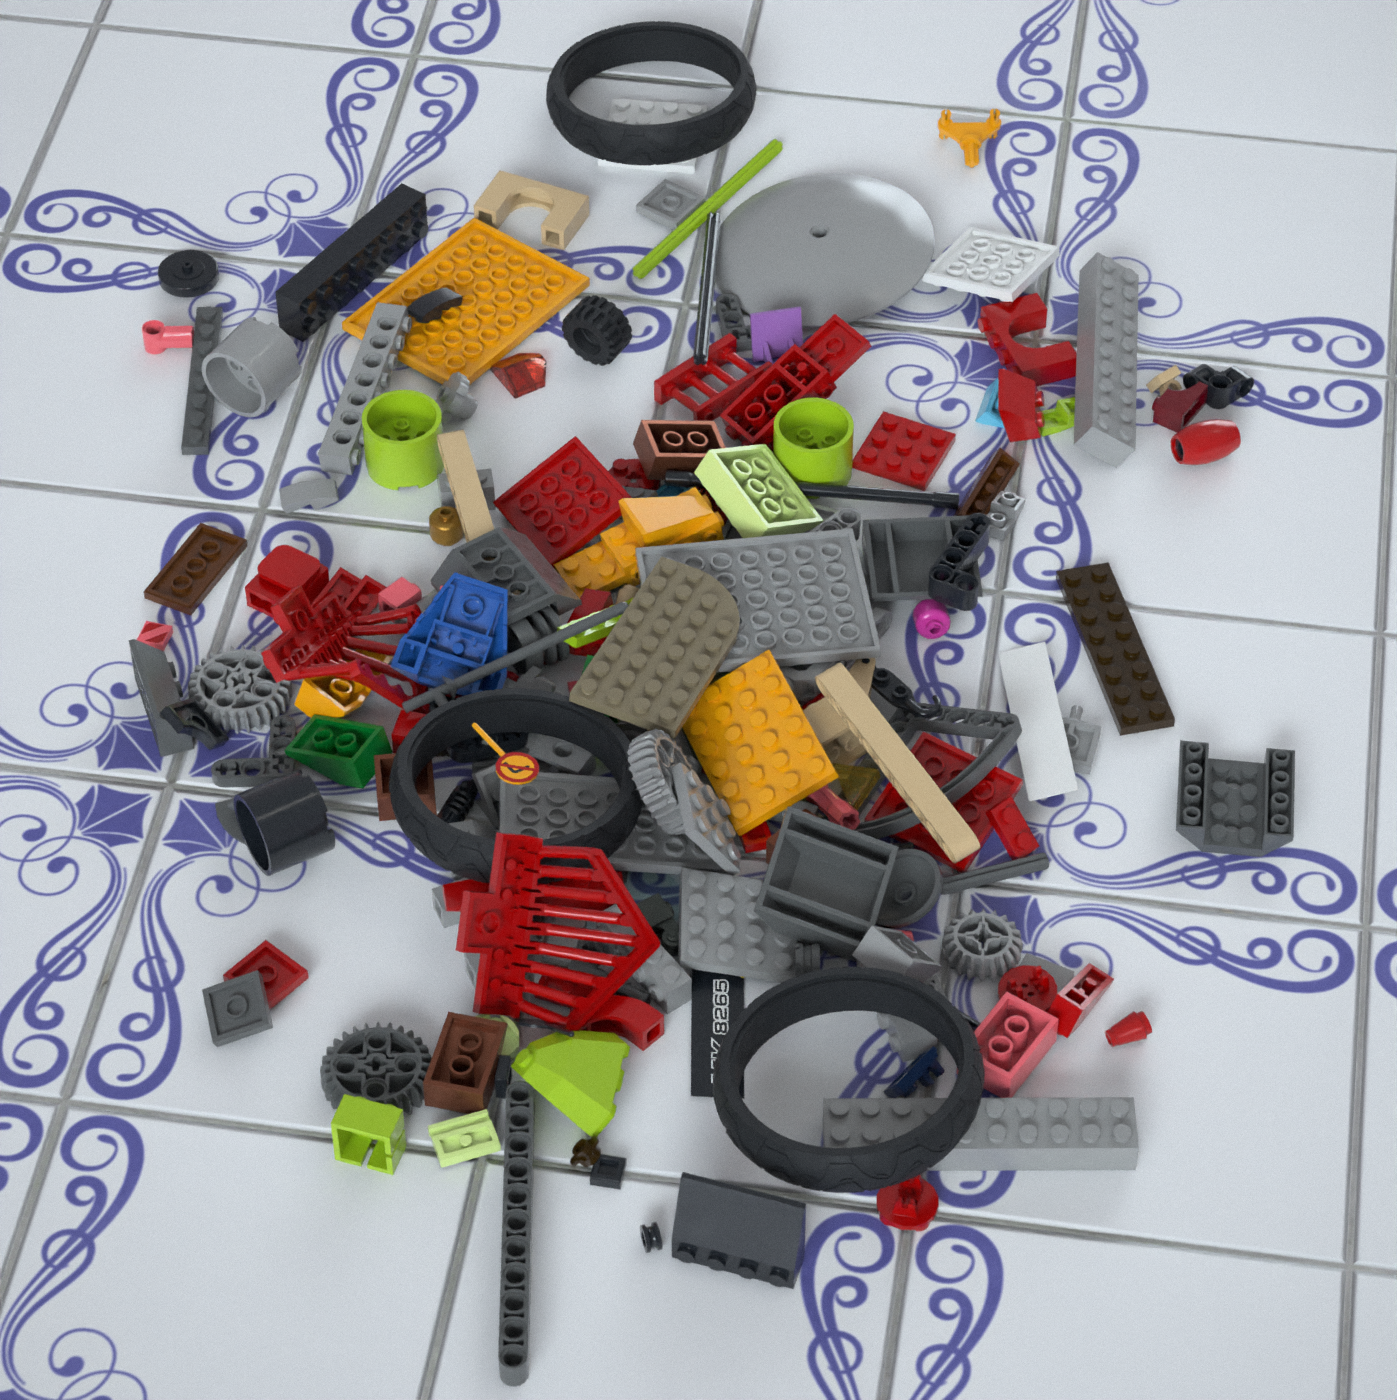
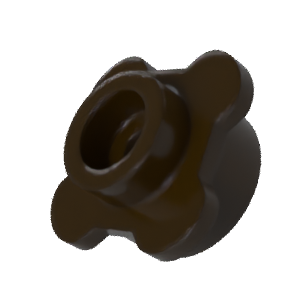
[570,1136,601,1167]

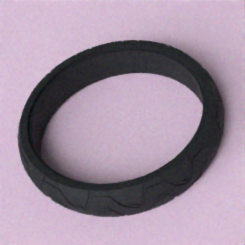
[546,21,756,166]
[389,688,643,884]
[713,967,984,1193]

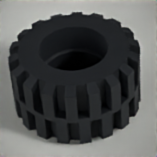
[562,295,632,366]

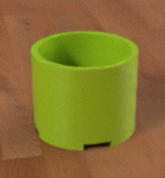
[362,390,444,491]
[773,398,854,499]

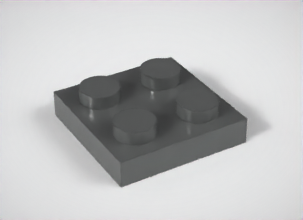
[202,970,273,1047]

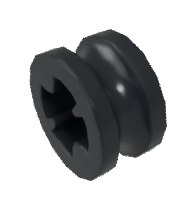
[640,1222,663,1253]

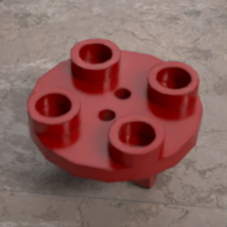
[998,965,1058,1012]
[877,1175,939,1231]

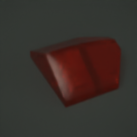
[490,353,546,399]

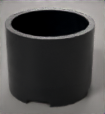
[234,769,335,876]

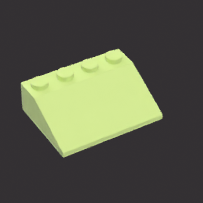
[694,444,823,538]

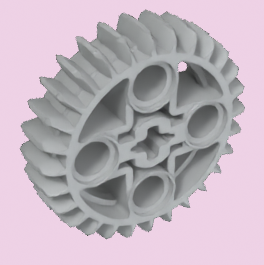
[188,645,292,735]
[627,729,692,835]

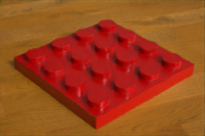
[493,436,632,569]
[864,731,1023,873]

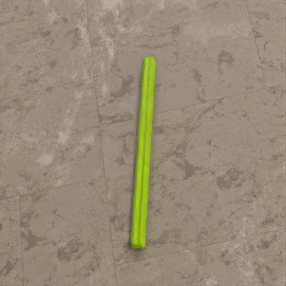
[632,139,783,279]

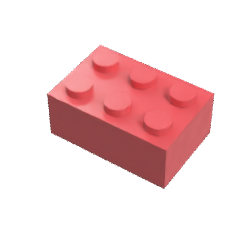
[956,992,1059,1098]

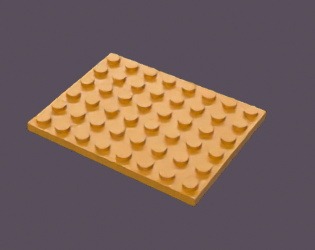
[342,218,590,385]

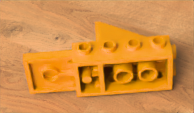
[554,487,724,598]

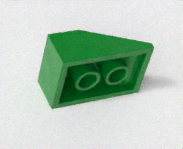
[284,714,393,789]

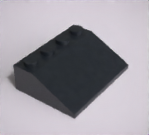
[672,1172,806,1289]

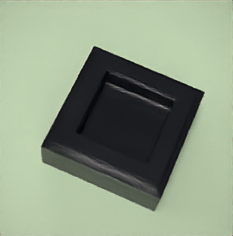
[495,1055,513,1099]
[590,1154,627,1190]

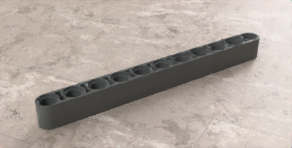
[498,1081,535,1387]

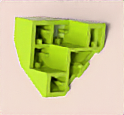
[511,1030,630,1138]

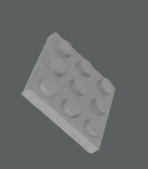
[671,762,741,875]

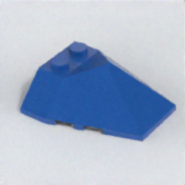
[391,572,508,697]

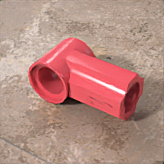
[142,320,194,354]

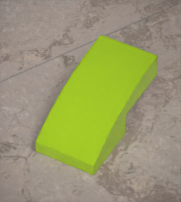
[1041,397,1075,437]

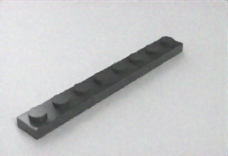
[181,306,223,455]

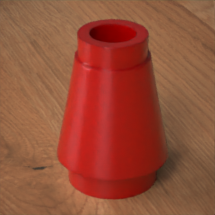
[1104,1011,1152,1048]

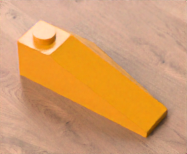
[294,650,393,718]

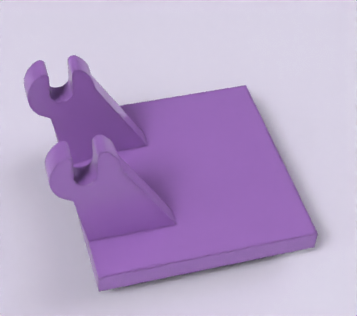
[750,307,803,365]

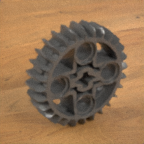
[320,1022,432,1115]

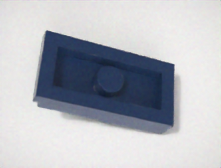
[883,1046,945,1098]

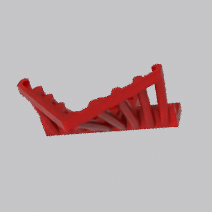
[261,585,429,714]
[456,832,660,1031]

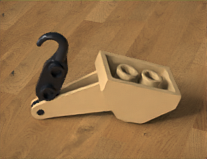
[803,658,941,772]

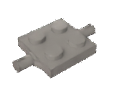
[1062,705,1101,775]

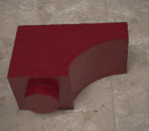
[1152,382,1208,433]

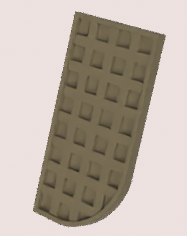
[569,556,740,739]

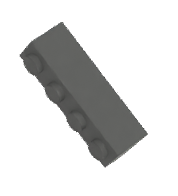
[128,639,194,757]

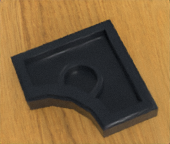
[160,697,229,750]

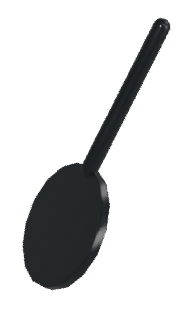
[514,1018,575,1037]

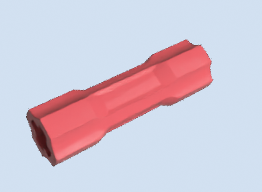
[805,784,860,830]

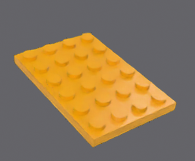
[682,650,839,836]

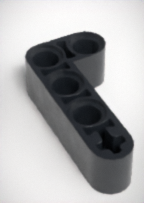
[928,513,990,611]

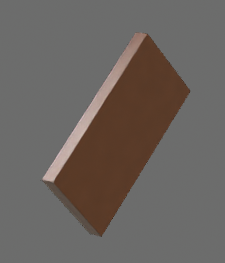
[144,523,248,616]

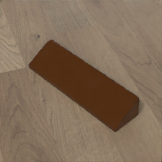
[953,448,1020,516]

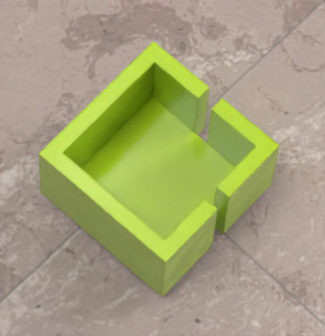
[331,1094,406,1175]

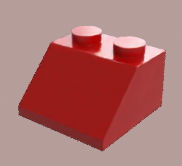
[998,369,1045,442]

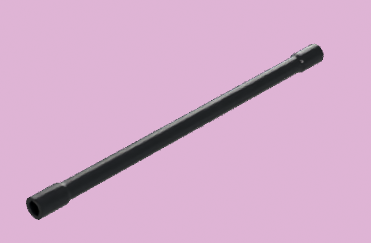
[665,470,959,509]

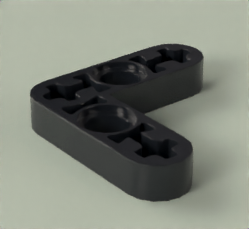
[429,696,529,764]

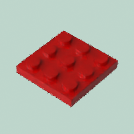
[852,411,956,491]

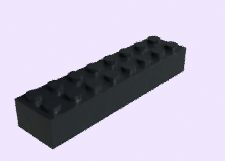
[275,183,428,342]

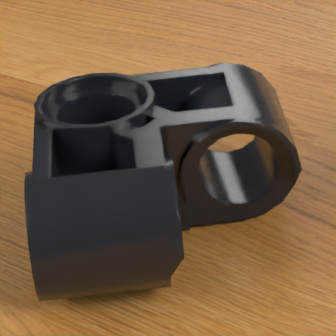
[1183,364,1254,409]

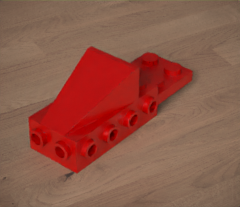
[719,314,872,452]

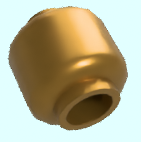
[429,506,464,546]

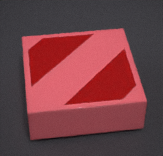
[137,621,173,651]

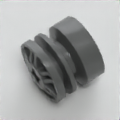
[507,606,569,675]

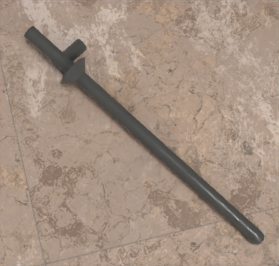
[401,602,629,713]

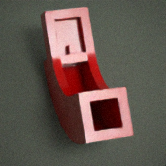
[570,995,664,1051]

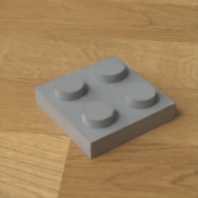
[636,179,705,230]

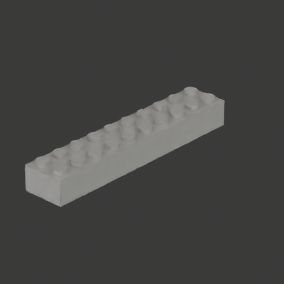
[1074,252,1139,468]
[822,1097,1139,1171]

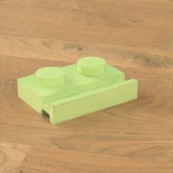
[428,1109,501,1168]

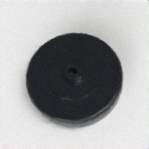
[158,250,219,298]

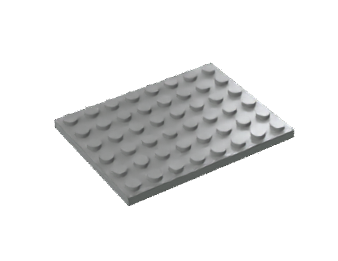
[635,528,881,672]

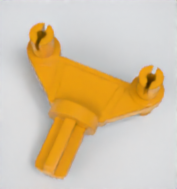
[937,109,1001,168]

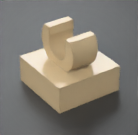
[1146,365,1182,395]

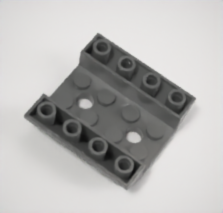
[430,527,582,642]
[1176,740,1295,857]

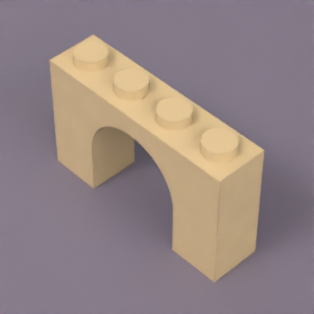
[474,170,589,250]

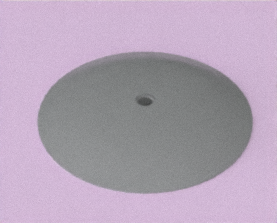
[715,173,934,327]

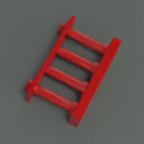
[654,333,772,421]

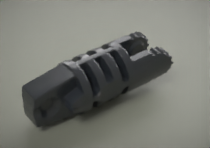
[437,779,478,824]

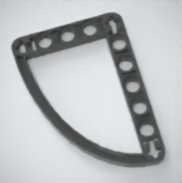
[822,702,1022,839]

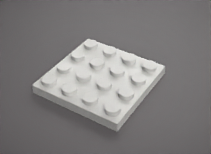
[598,98,708,174]
[923,227,1060,302]

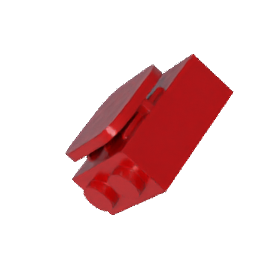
[245,545,329,618]

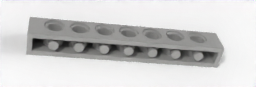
[318,302,412,475]

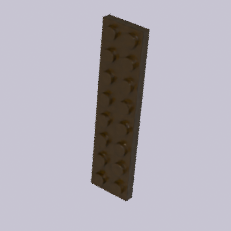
[1056,562,1175,736]

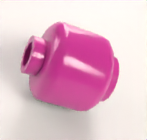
[912,599,951,639]

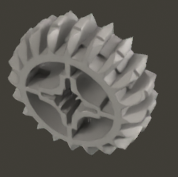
[942,908,1023,982]

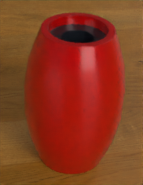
[1171,419,1241,465]

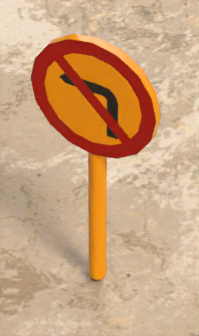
[472,723,539,785]

